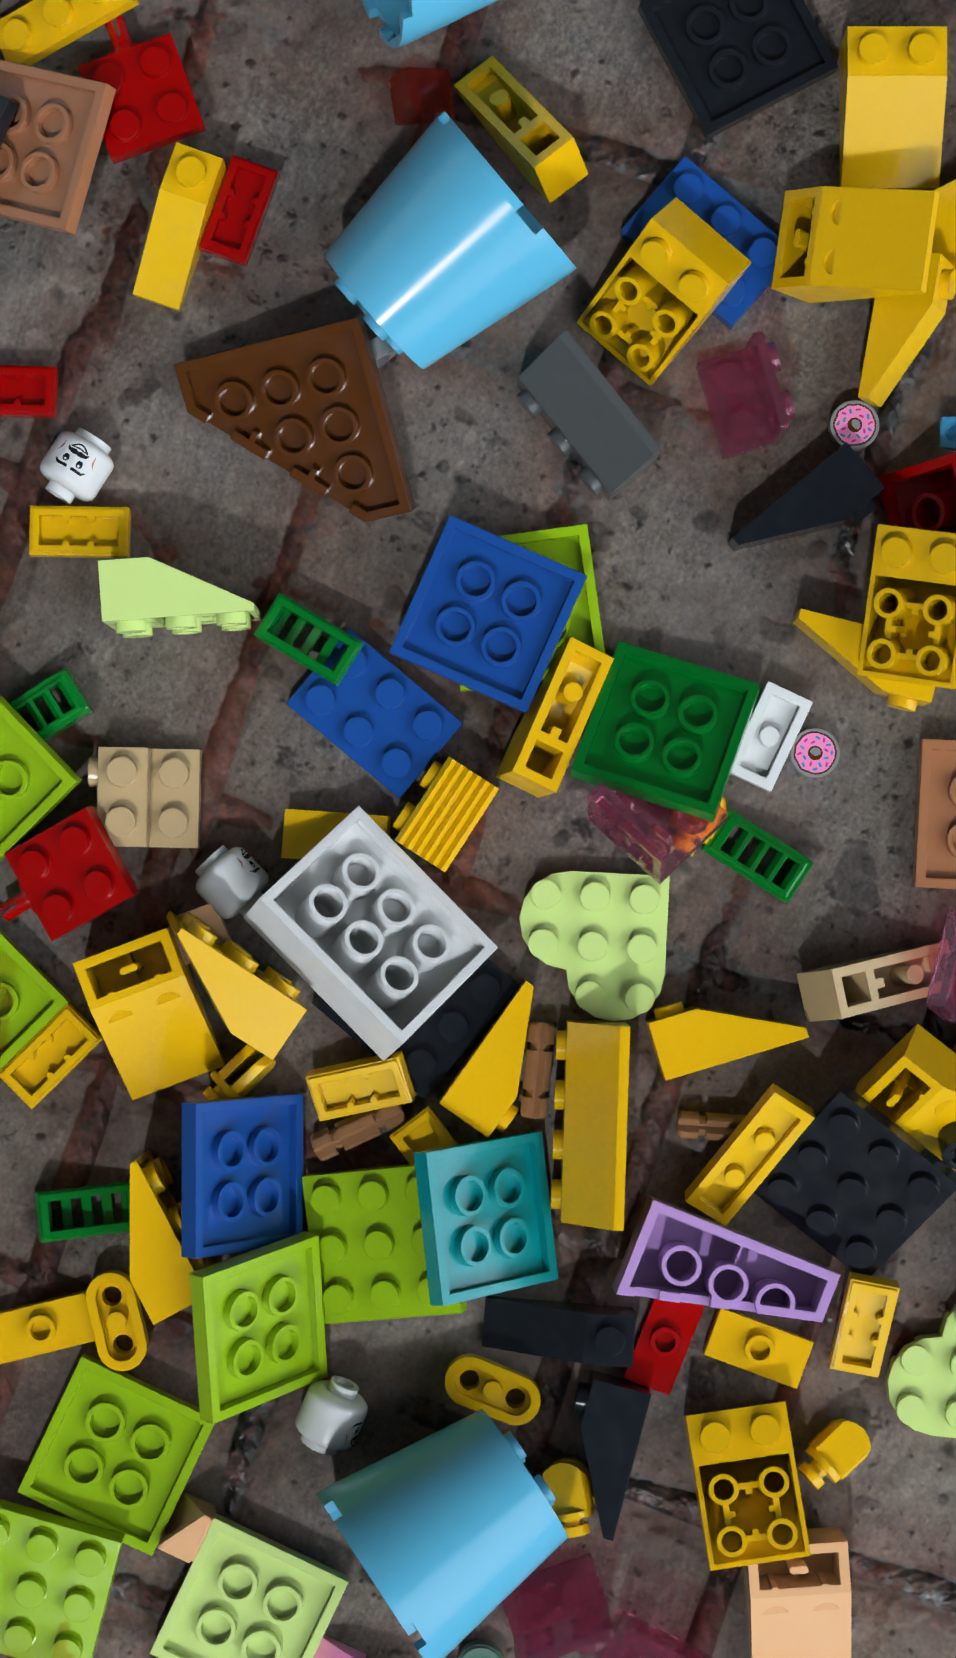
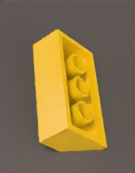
[550,1019,630,1231]

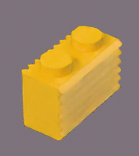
[392,757,499,872]

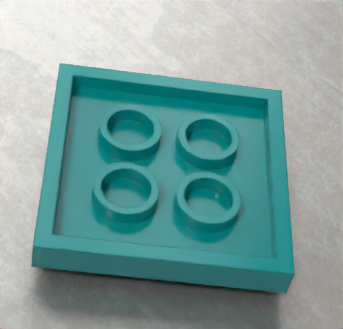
[414,1131,558,1306]

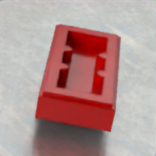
[199,154,280,267]
[0,365,59,419]
[622,1291,705,1396]

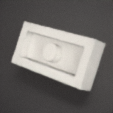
[731,681,813,792]

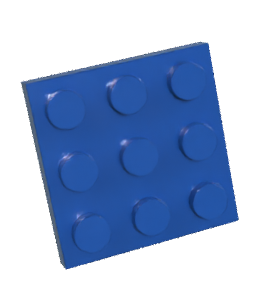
[389,515,587,714]
[181,1093,303,1259]

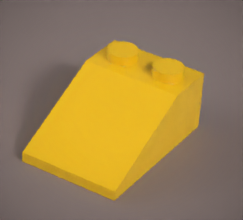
[839,26,947,191]

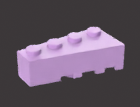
[612,1195,841,1322]

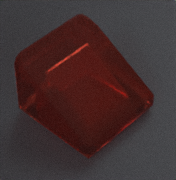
[389,67,455,126]

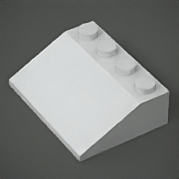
[243,806,498,1061]

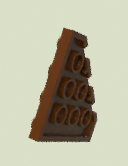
[174,315,416,522]

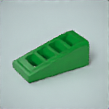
[253,592,364,686]
[9,668,95,742]
[701,809,814,904]
[33,1181,130,1243]

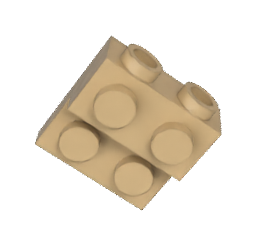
[88,747,202,848]

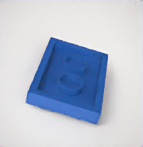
[620,156,779,330]
[286,628,463,799]

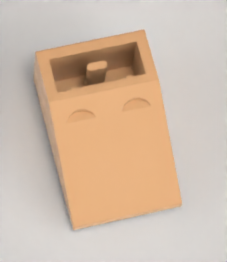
[743,1526,851,1658]

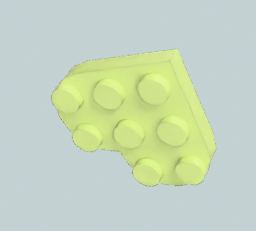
[519,871,670,1022]
[885,1304,956,1438]

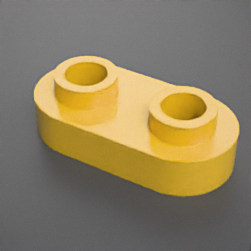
[85,1270,149,1371]
[445,1353,541,1426]

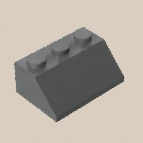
[516,330,661,501]

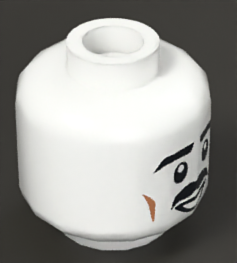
[40,427,114,505]
[195,845,269,919]
[295,1376,368,1455]

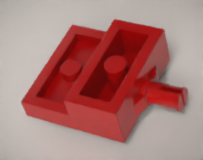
[78,16,206,164]
[0,805,140,941]

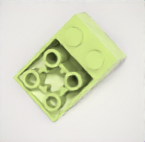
[98,557,262,638]

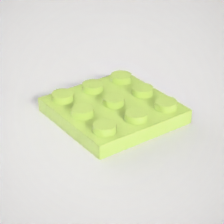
[149,1513,350,1658]

